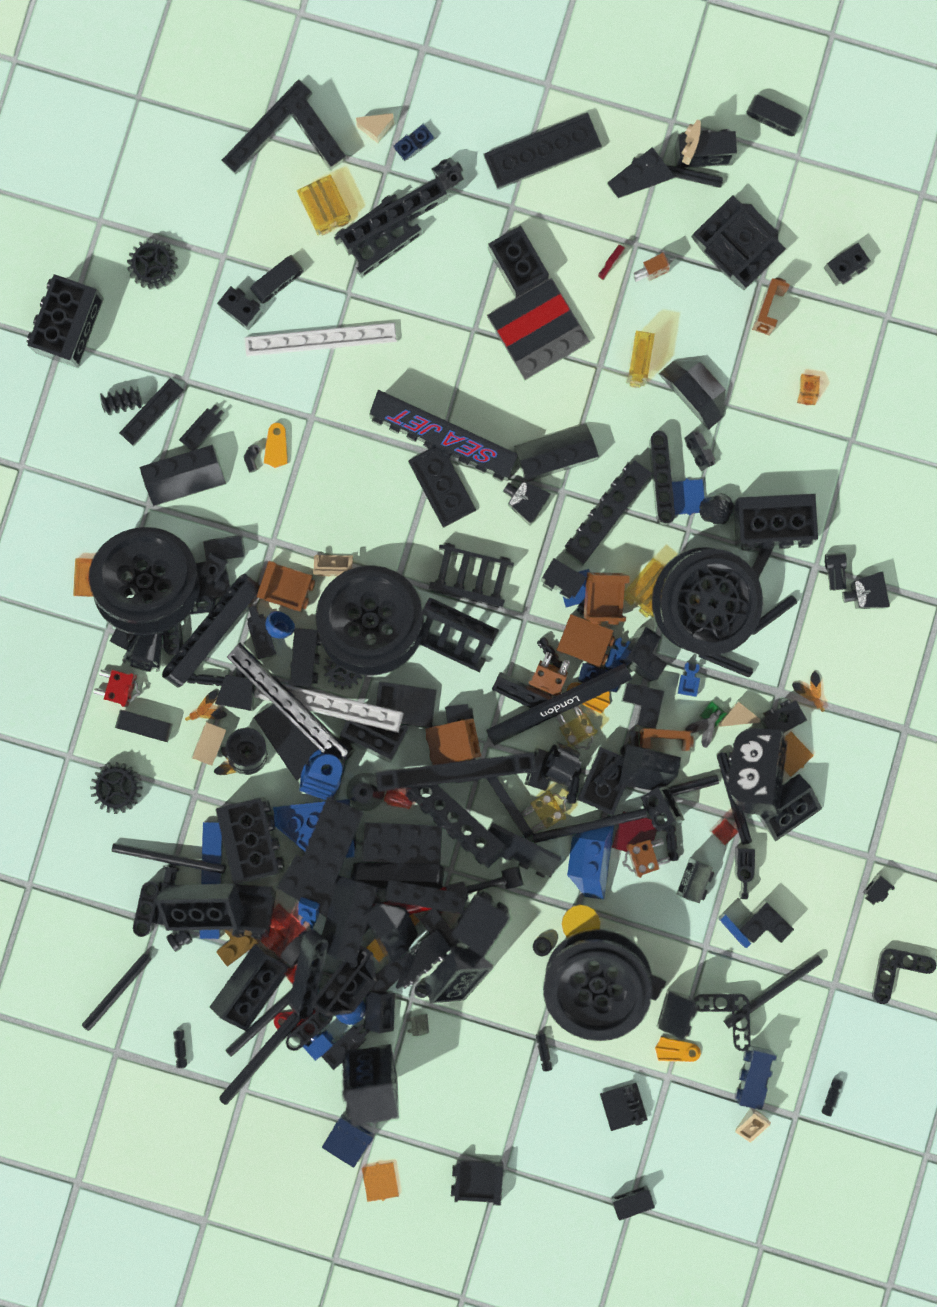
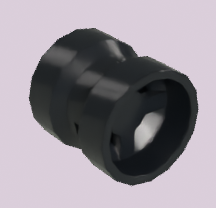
[166,930,193,952]

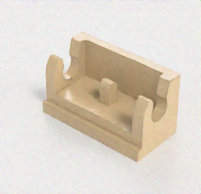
[313,555,353,577]
[192,722,226,766]

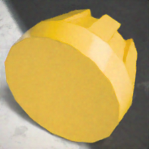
[561,904,601,937]

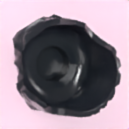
[699,493,734,525]

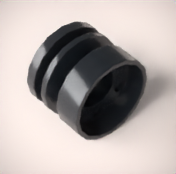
[225,727,268,775]

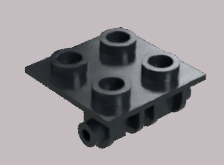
[599,1082,648,1131]

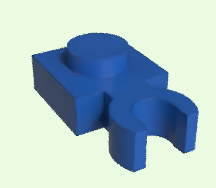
[605,638,630,670]
[677,662,700,697]
[298,897,319,929]

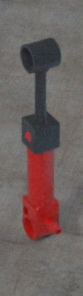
[372,866,524,915]

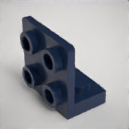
[322,1114,375,1168]

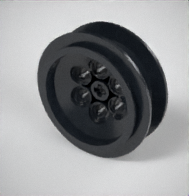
[89,527,200,635]
[652,547,763,656]
[316,565,424,676]
[543,929,652,1041]

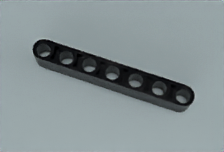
[162,574,260,688]

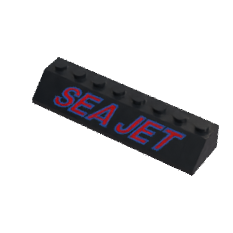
[369,389,518,482]

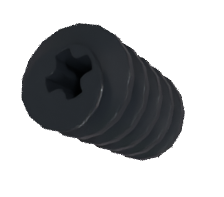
[100,386,142,416]

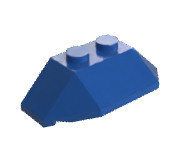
[567,825,614,900]

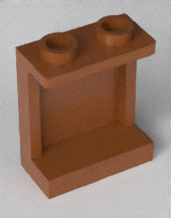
[752,278,790,336]
[257,561,316,613]
[584,572,630,625]
[556,614,615,667]
[425,719,482,765]
[639,728,694,751]

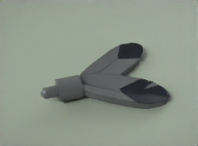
[685,710,721,748]

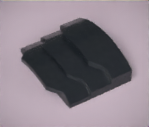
[691,195,786,291]

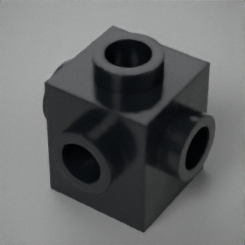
[431,157,464,190]

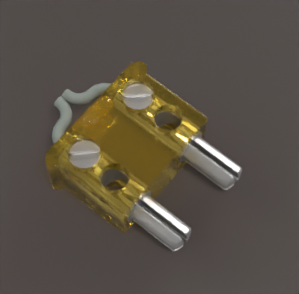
[555,705,598,750]
[521,789,568,833]

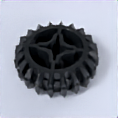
[127,238,178,290]
[90,762,143,814]

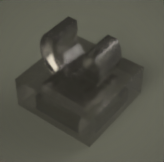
[406,1014,429,1036]

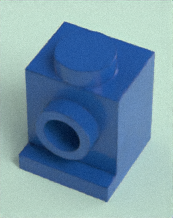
[303,1030,334,1061]

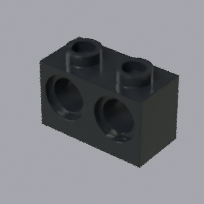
[641,786,685,832]

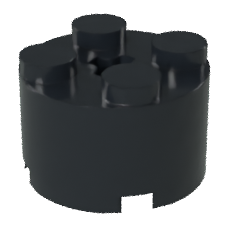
[541,741,582,787]

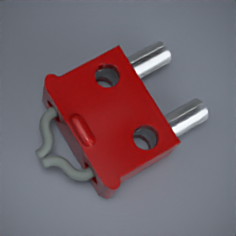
[94,669,141,708]

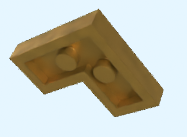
[216,930,259,967]

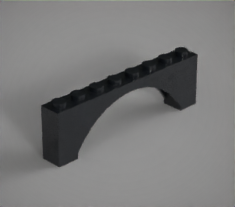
[375,752,536,792]

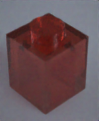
[709,818,738,845]

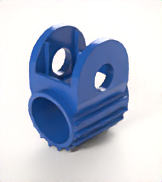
[299,749,342,800]

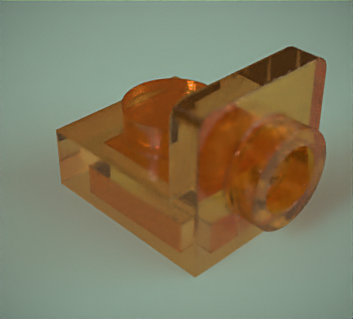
[797,374,820,406]

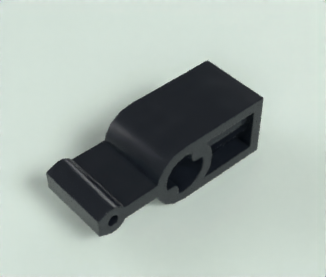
[734,848,755,900]

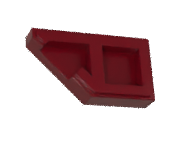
[598,245,625,280]

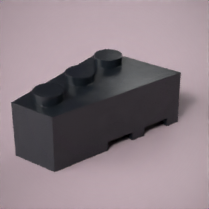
[607,147,675,199]
[288,628,322,688]
[340,720,409,764]

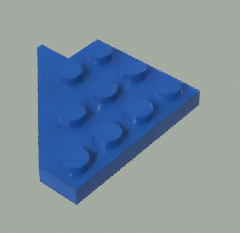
[273,799,355,858]

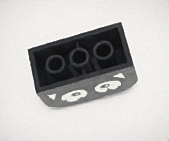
[726,728,788,817]

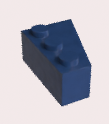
[734,1045,777,1111]

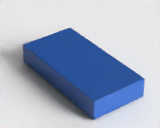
[718,913,752,948]

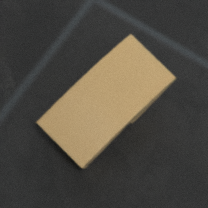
[682,119,701,165]

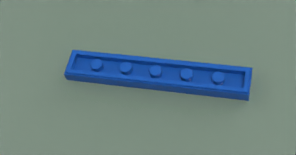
[200,822,222,939]

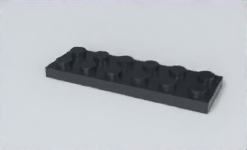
[483,112,602,190]

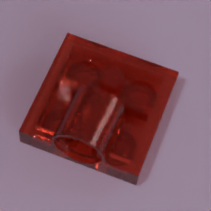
[260,903,307,958]

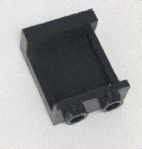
[228,884,276,939]
[451,1159,504,1206]

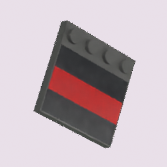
[486,277,590,381]

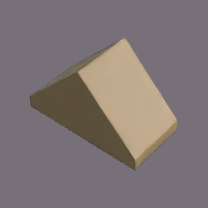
[356,113,394,143]
[719,701,760,727]
[735,1108,771,1143]

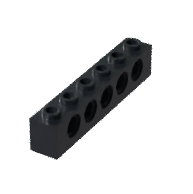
[338,177,448,256]
[564,459,653,566]
[406,784,505,868]

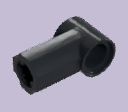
[824,552,847,591]

